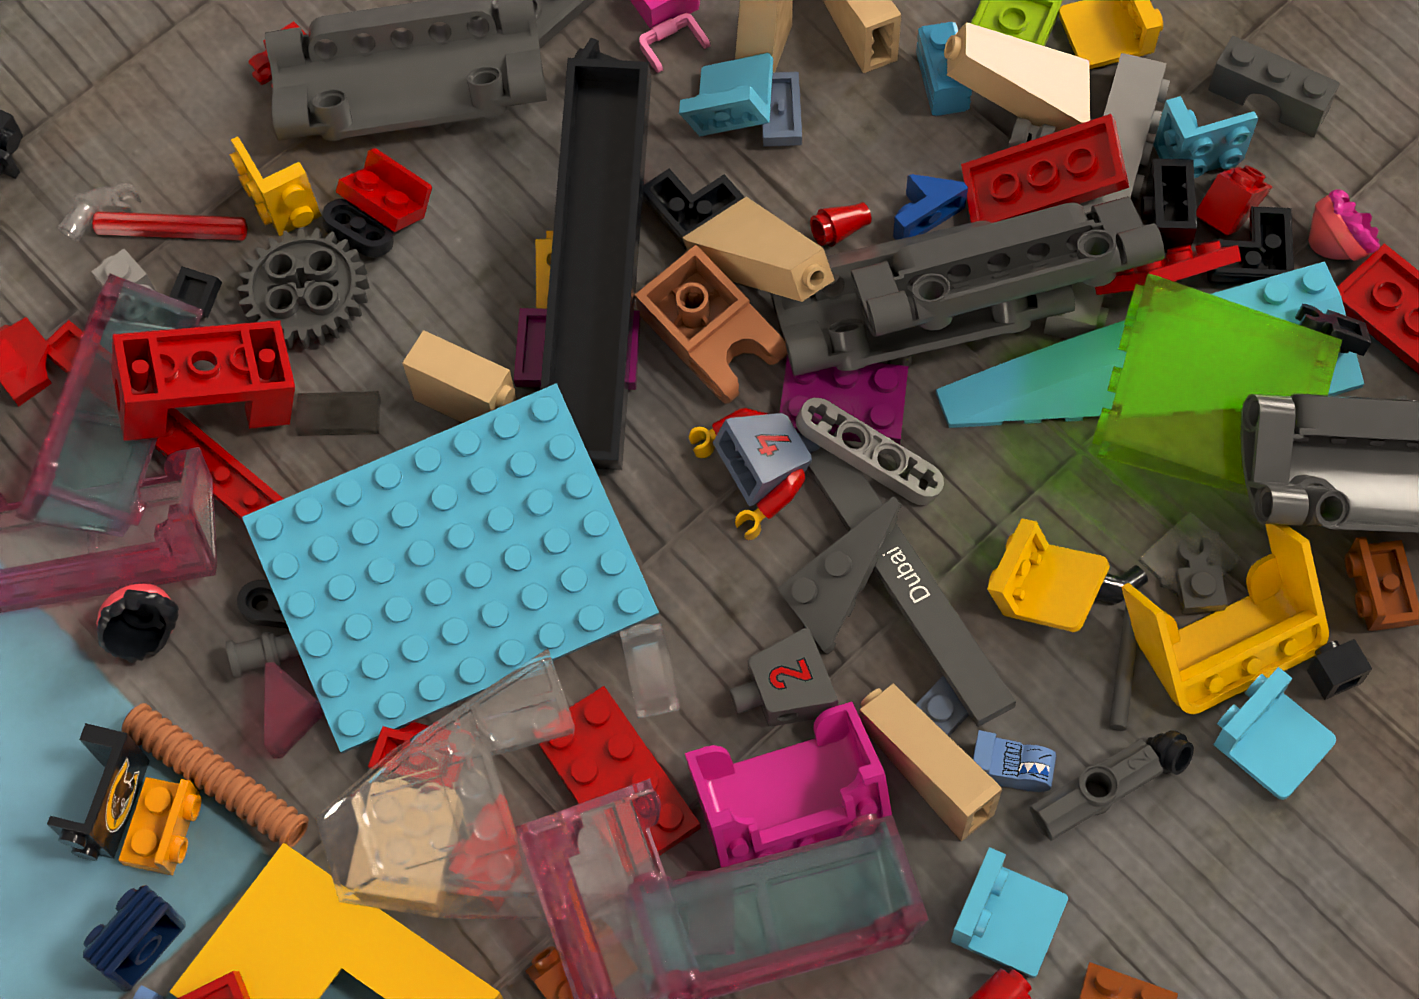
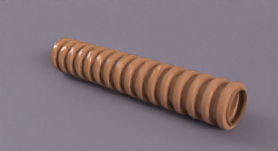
[121,703,309,847]

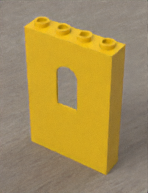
[169,843,503,999]

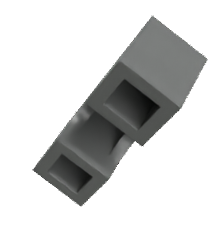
[1208,35,1340,137]

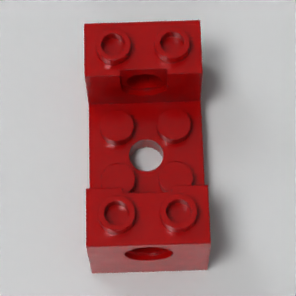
[111,320,295,441]

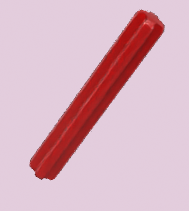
[92,211,248,240]

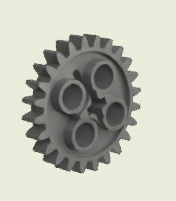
[237,227,370,349]

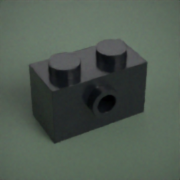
[1141,159,1197,253]

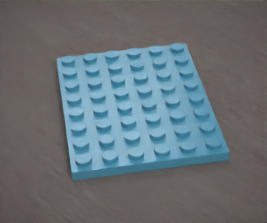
[242,383,659,754]

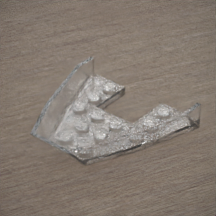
[315,648,632,921]

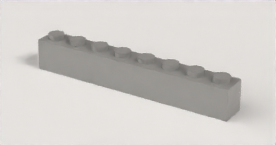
[1044,53,1170,339]

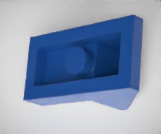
[893,174,968,240]

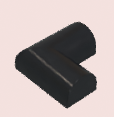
[643,168,745,250]
[1207,206,1294,284]

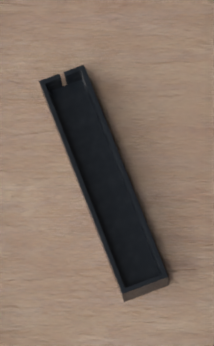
[540,58,652,470]

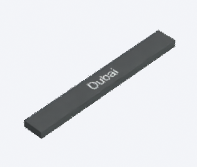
[807,448,1016,727]

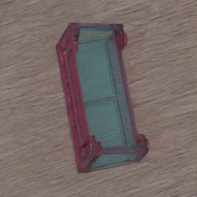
[16,273,204,537]
[624,814,928,999]

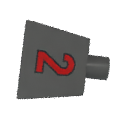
[729,627,838,726]

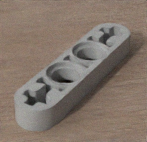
[796,398,944,505]

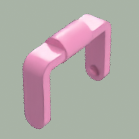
[639,13,710,73]

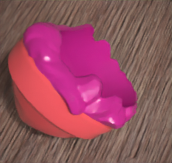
[1308,189,1380,261]

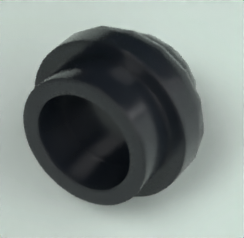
[1146,730,1194,775]

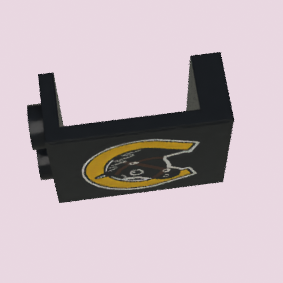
[47,723,150,861]

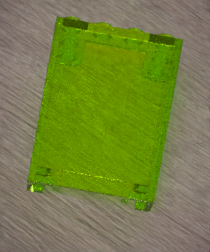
[1092,274,1342,496]

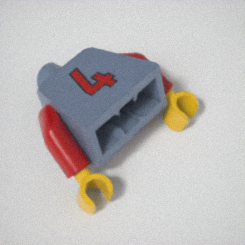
[689,408,820,540]

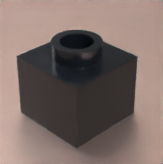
[1307,639,1372,700]

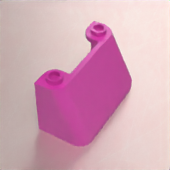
[685,701,893,882]

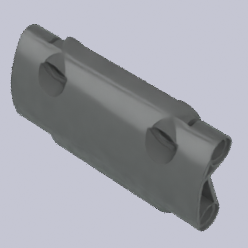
[851,196,1165,337]
[1240,393,1419,533]

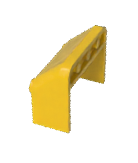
[1121,524,1329,714]

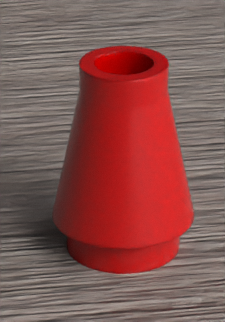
[810,202,872,247]

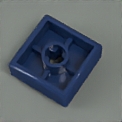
[83,885,186,992]

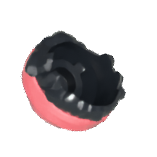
[96,584,179,663]

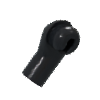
[1096,565,1148,604]

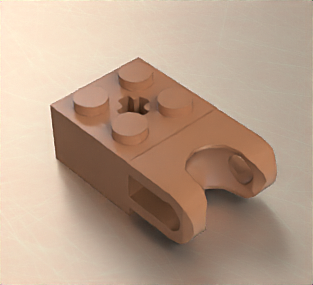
[635,245,787,404]

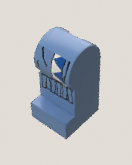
[973,730,1057,792]

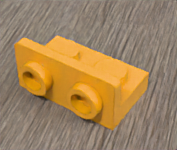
[118,777,201,876]

